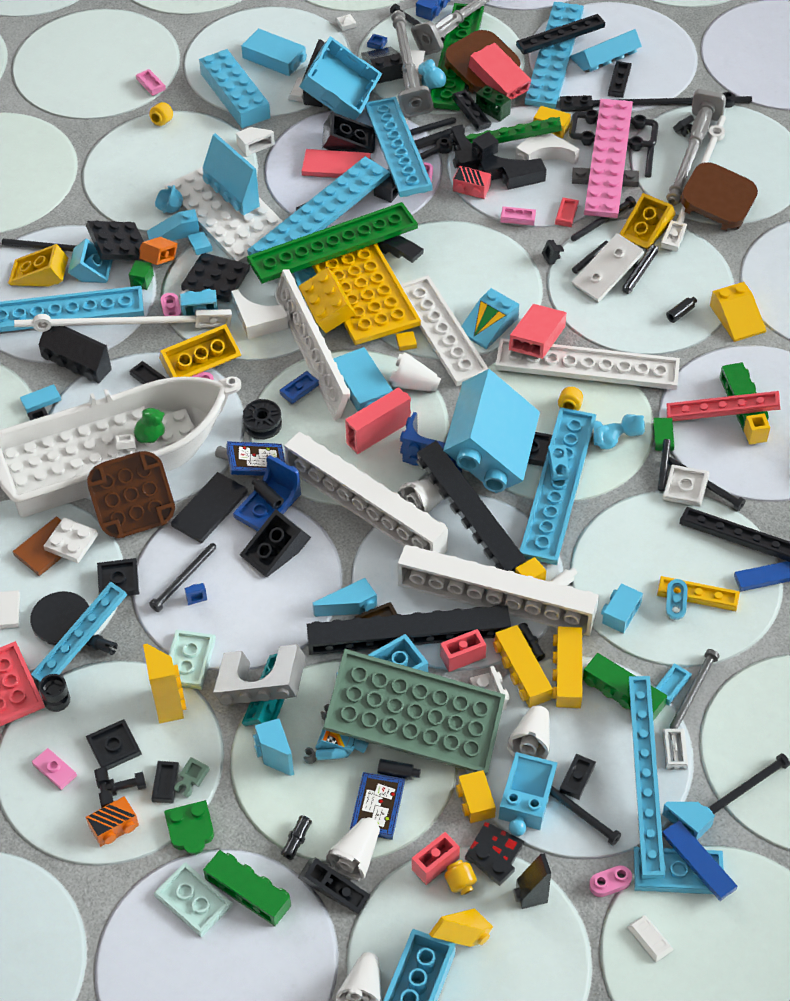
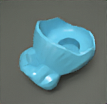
[418,59,446,89]

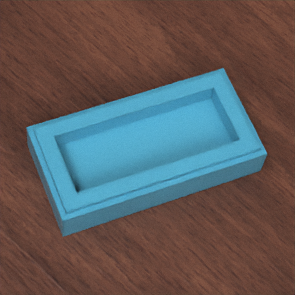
[187,231,213,255]
[20,384,61,413]
[655,663,692,705]

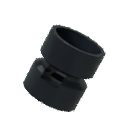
[39,674,71,712]

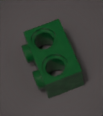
[476,85,511,122]

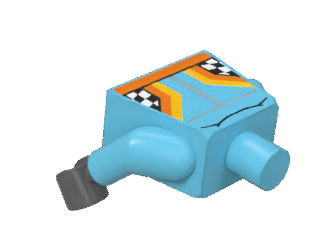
[303,704,369,764]

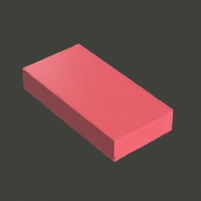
[555,198,579,227]

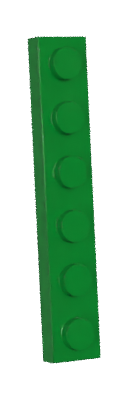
[465,117,562,144]

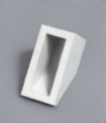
[236,127,275,156]

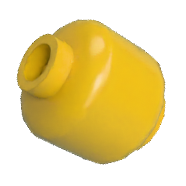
[149,102,173,126]
[558,387,583,411]
[444,860,477,895]

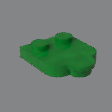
[164,800,214,855]

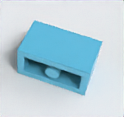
[601,583,643,633]

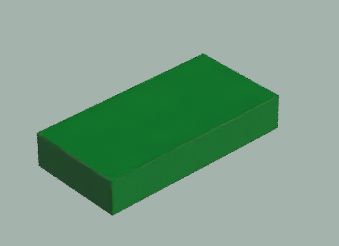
[653,418,674,451]

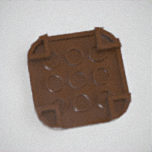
[444,30,521,94]
[679,162,758,231]
[87,451,175,538]

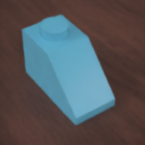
[662,802,715,840]

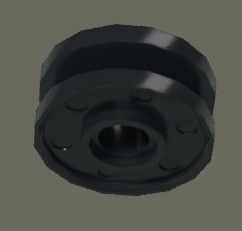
[243,399,282,440]

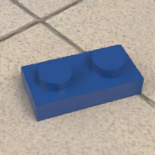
[280,371,319,404]

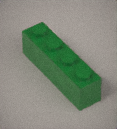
[719,362,769,432]
[582,653,667,721]
[203,850,291,926]

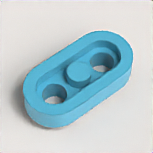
[666,579,688,620]

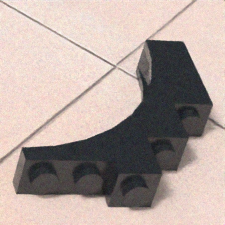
[449,125,547,190]

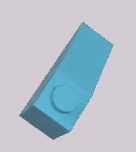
[147,209,200,241]
[312,578,377,617]

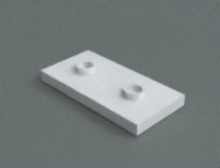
[572,233,644,303]

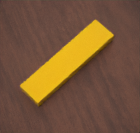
[657,576,740,611]

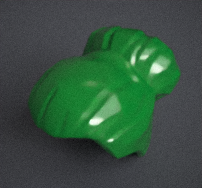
[134,408,165,443]

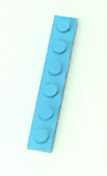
[31,582,127,682]

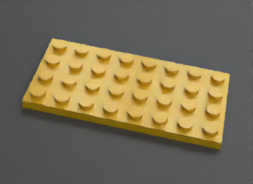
[312,243,421,345]

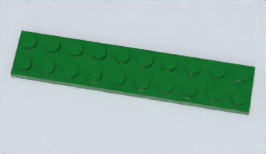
[431,3,484,111]
[247,202,418,284]

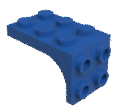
[400,412,462,472]
[233,455,301,531]

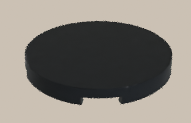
[30,591,89,645]

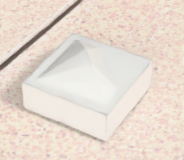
[336,14,357,31]
[115,433,136,450]

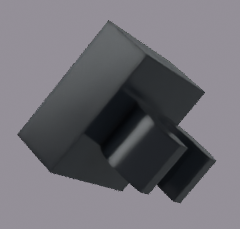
[673,115,695,137]
[542,240,564,264]

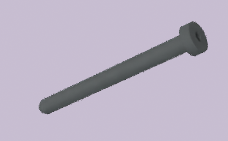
[670,649,720,729]

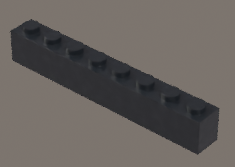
[417,440,526,572]

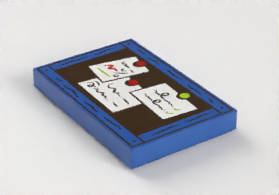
[226,441,286,476]
[350,772,405,840]

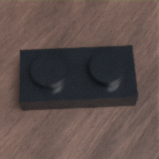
[559,754,596,800]
[467,840,515,886]

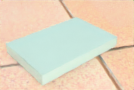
[169,630,216,690]
[154,862,233,937]

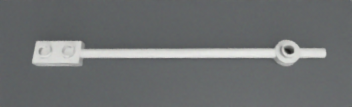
[661,115,726,251]
[14,309,232,332]

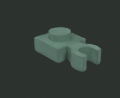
[174,757,210,798]

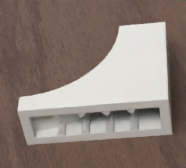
[515,133,579,164]
[231,289,290,339]

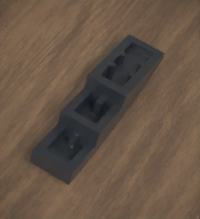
[377,235,424,263]

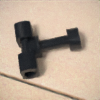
[94,767,146,808]

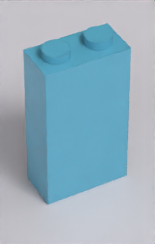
[241,28,307,76]
[333,347,393,411]

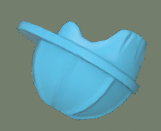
[155,185,183,213]

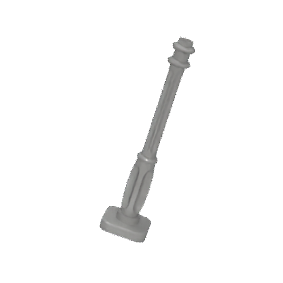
[411,0,490,55]
[391,10,434,118]
[666,89,726,206]

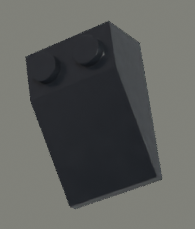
[361,47,403,84]
[322,112,375,153]
[240,509,311,577]

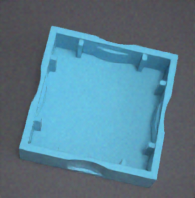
[299,36,382,120]

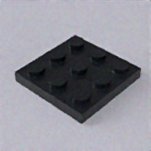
[86,220,144,261]
[181,253,250,303]

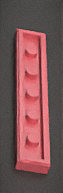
[667,391,781,421]

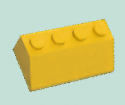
[159,324,241,378]
[143,644,187,724]

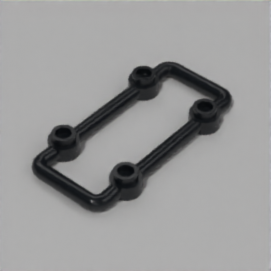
[569,109,659,151]

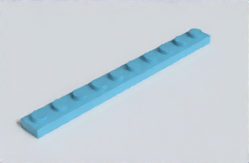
[629,676,665,879]

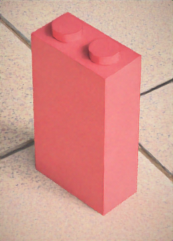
[468,43,531,100]
[509,304,567,359]
[345,387,411,454]

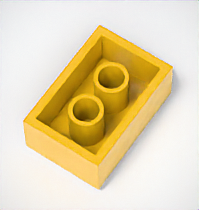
[298,267,356,333]

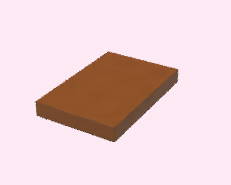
[13,516,63,576]

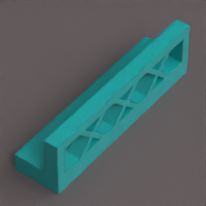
[242,654,285,726]

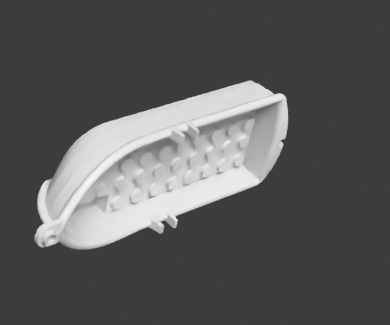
[0,377,241,517]

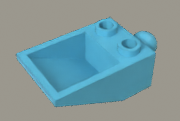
[498,752,557,836]

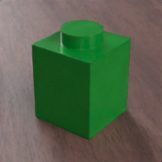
[128,260,154,290]

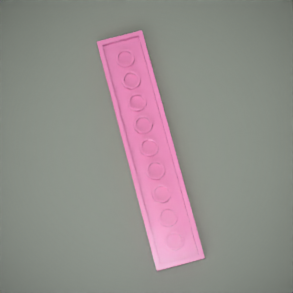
[584,99,633,218]

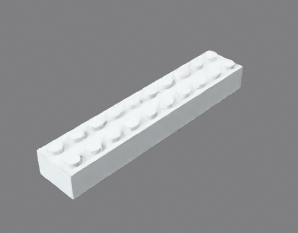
[284,432,448,554]
[398,545,599,637]

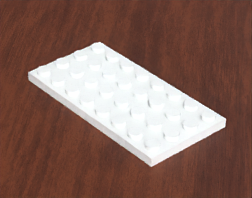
[164,167,283,263]

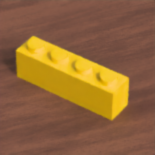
[493,625,553,708]
[552,626,582,708]

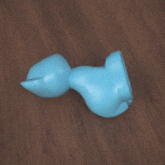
[594,414,645,450]

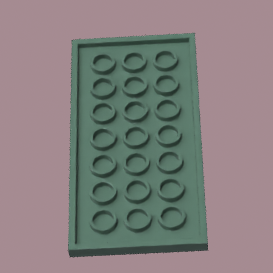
[323,649,505,775]

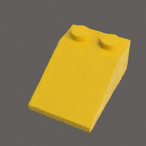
[620,193,676,250]
[8,244,69,287]
[710,282,766,342]

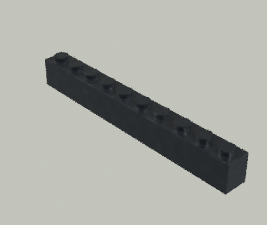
[307,605,511,655]

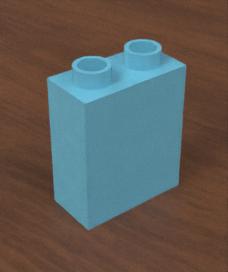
[443,369,540,493]

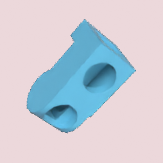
[547,445,569,481]

